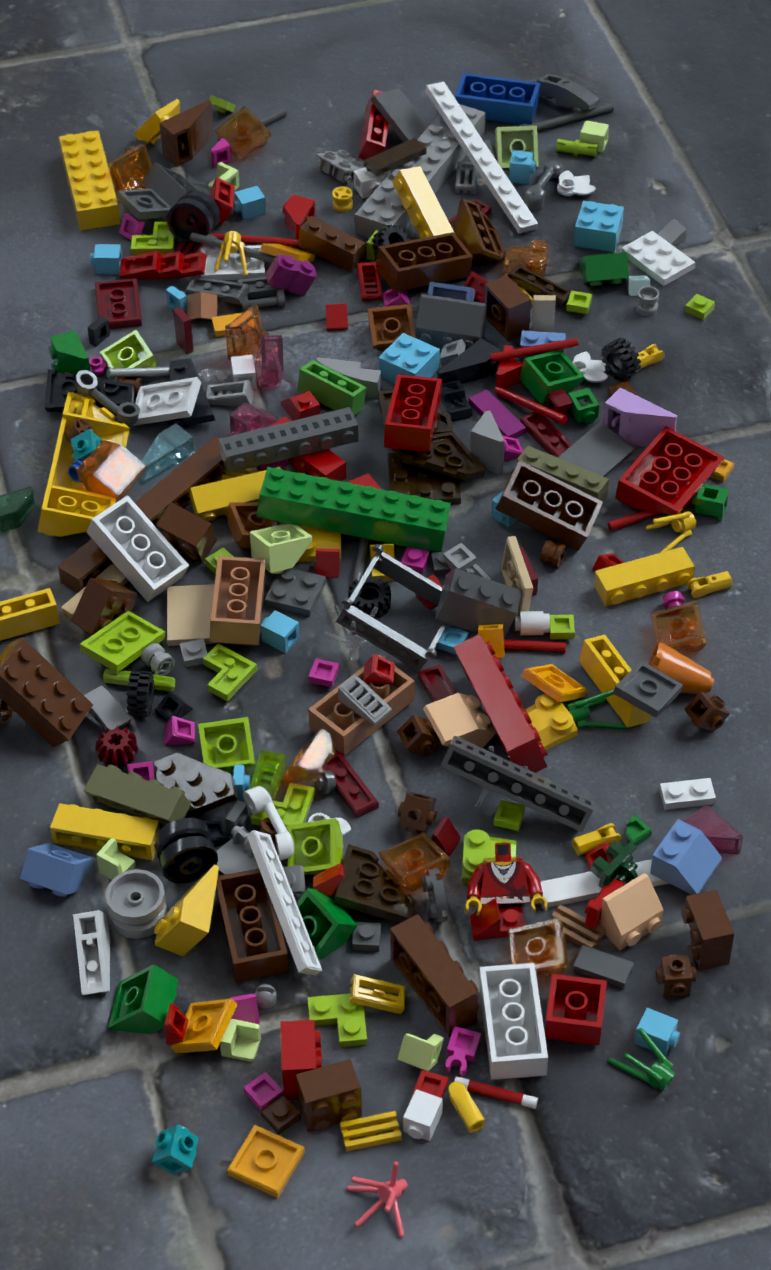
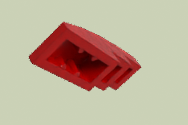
[119,251,207,279]

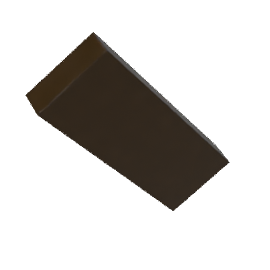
[365,138,427,176]
[508,265,571,308]

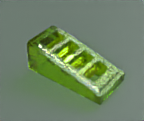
[250,750,287,801]

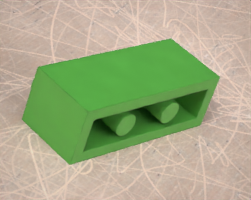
[297,360,366,416]

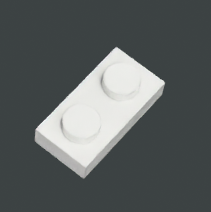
[659,778,716,810]

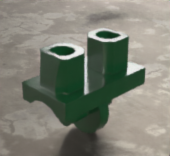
[590,840,638,888]

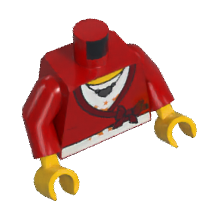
[464,842,547,916]

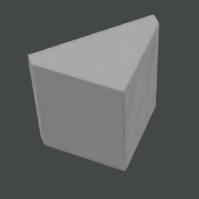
[470,410,504,474]

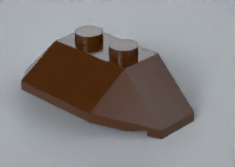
[454,198,507,262]

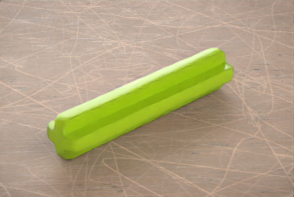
[103,668,175,692]

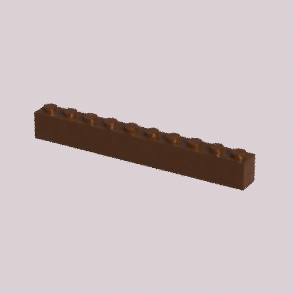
[58,436,226,593]

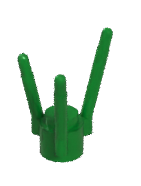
[567,689,629,729]
[608,1028,676,1091]

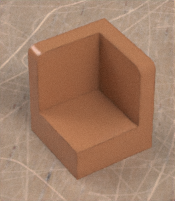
[187,292,217,321]

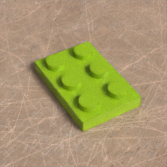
[80,611,165,673]

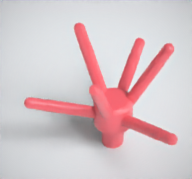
[346,1161,408,1238]

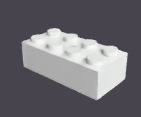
[87,495,189,602]
[479,963,548,1080]

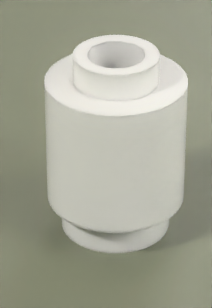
[515,611,550,636]

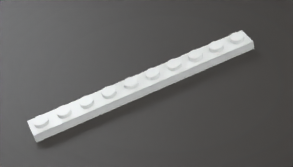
[425,82,538,233]

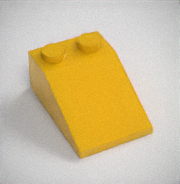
[154,865,219,957]

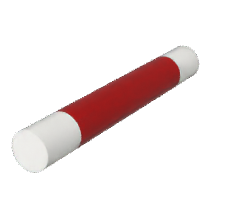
[454,1076,538,1109]

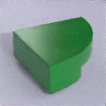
[626,814,652,846]

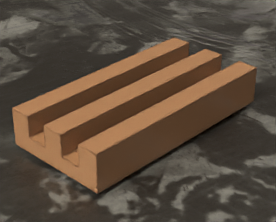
[545,904,606,949]

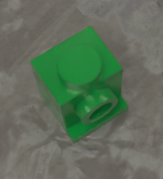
[568,388,599,424]
[692,484,729,521]

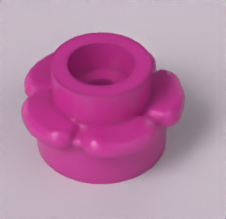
[89,357,108,377]
[662,591,686,612]

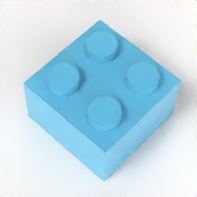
[574,201,624,252]
[379,333,440,384]

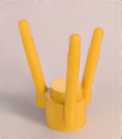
[214,231,248,276]
[646,511,696,552]

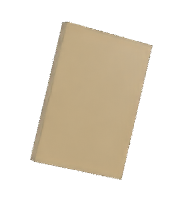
[501,536,533,616]
[167,584,215,646]

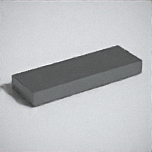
[185,276,250,305]

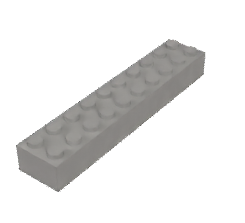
[355,104,485,244]

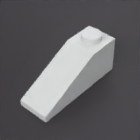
[73,910,110,995]

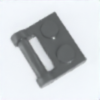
[237,276,285,312]

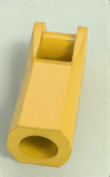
[637,344,665,370]
[686,571,732,599]
[572,823,622,856]
[448,1081,486,1133]

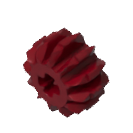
[95,725,139,767]

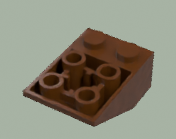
[160,100,214,167]

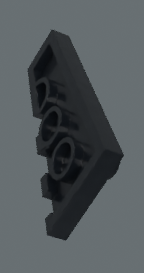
[170,358,215,429]
[45,369,135,412]

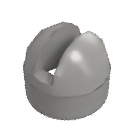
[255,984,277,1008]

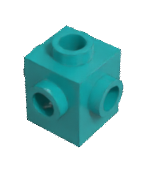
[70,429,107,470]
[152,1125,199,1175]

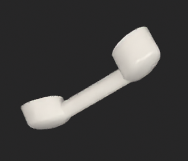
[243,786,294,861]

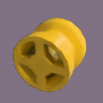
[332,187,353,212]

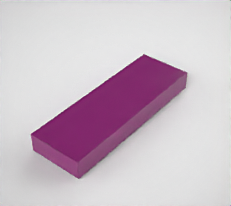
[469,389,526,438]

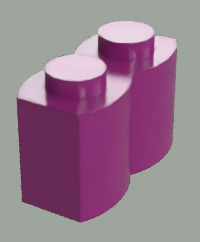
[266,255,317,295]

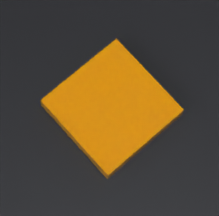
[260,244,315,263]
[521,664,588,703]
[170,999,237,1053]
[227,1125,305,1198]

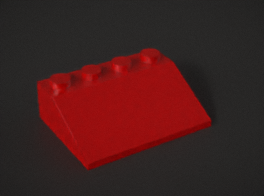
[615,426,725,515]

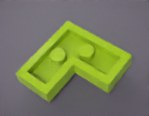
[131,222,175,255]
[203,644,257,702]
[251,783,315,831]
[308,993,367,1048]

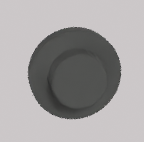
[314,769,336,795]

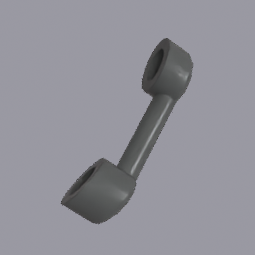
[524,160,564,211]
[75,370,140,426]

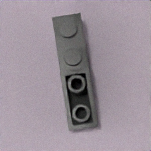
[529,74,600,111]

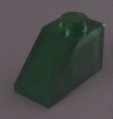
[0,486,35,533]

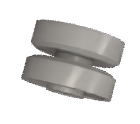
[106,869,167,939]

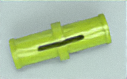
[556,139,598,157]

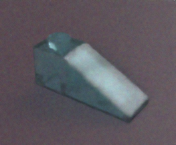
[137,424,195,486]

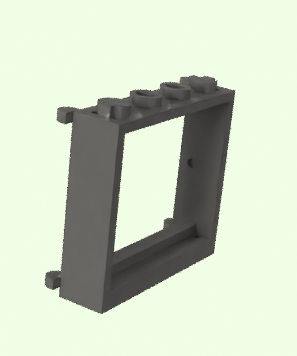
[335,544,447,672]

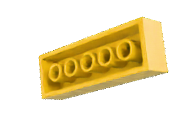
[59,130,121,231]

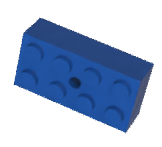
[455,73,540,125]

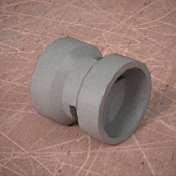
[636,286,659,316]
[141,643,175,676]

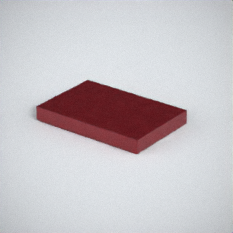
[95,278,142,329]

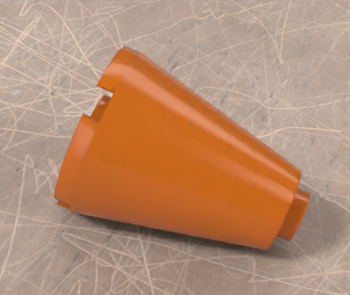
[649,642,714,695]

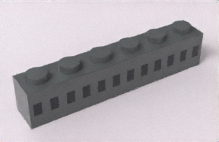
[218,407,359,473]
[440,735,595,832]

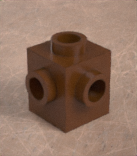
[684,692,730,732]
[397,715,441,756]
[398,792,437,834]
[656,954,696,998]

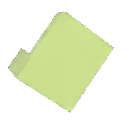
[580,121,609,153]
[208,162,240,191]
[96,838,136,880]
[220,1019,261,1062]
[398,1033,444,1071]

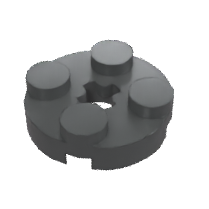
[421,868,448,923]

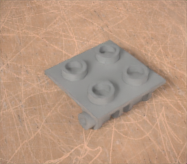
[316,150,366,183]
[216,826,259,875]

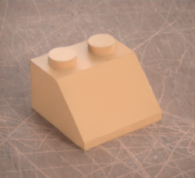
[423,693,496,748]
[600,873,664,951]

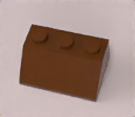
[298,216,367,273]

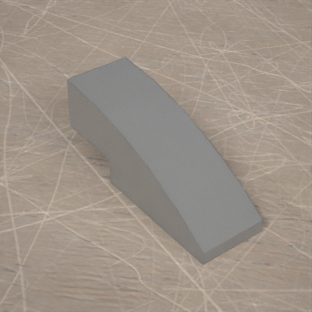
[317,357,381,399]

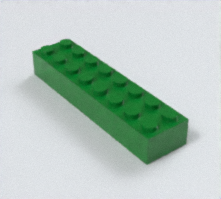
[257,467,451,552]

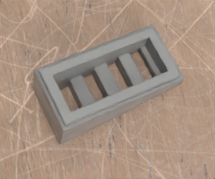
[206,380,254,407]
[338,675,392,726]

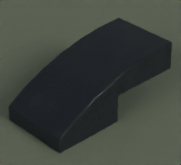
[441,380,472,420]

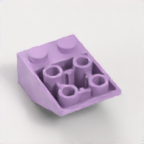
[603,388,677,447]

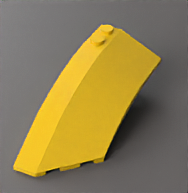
[37,392,130,537]

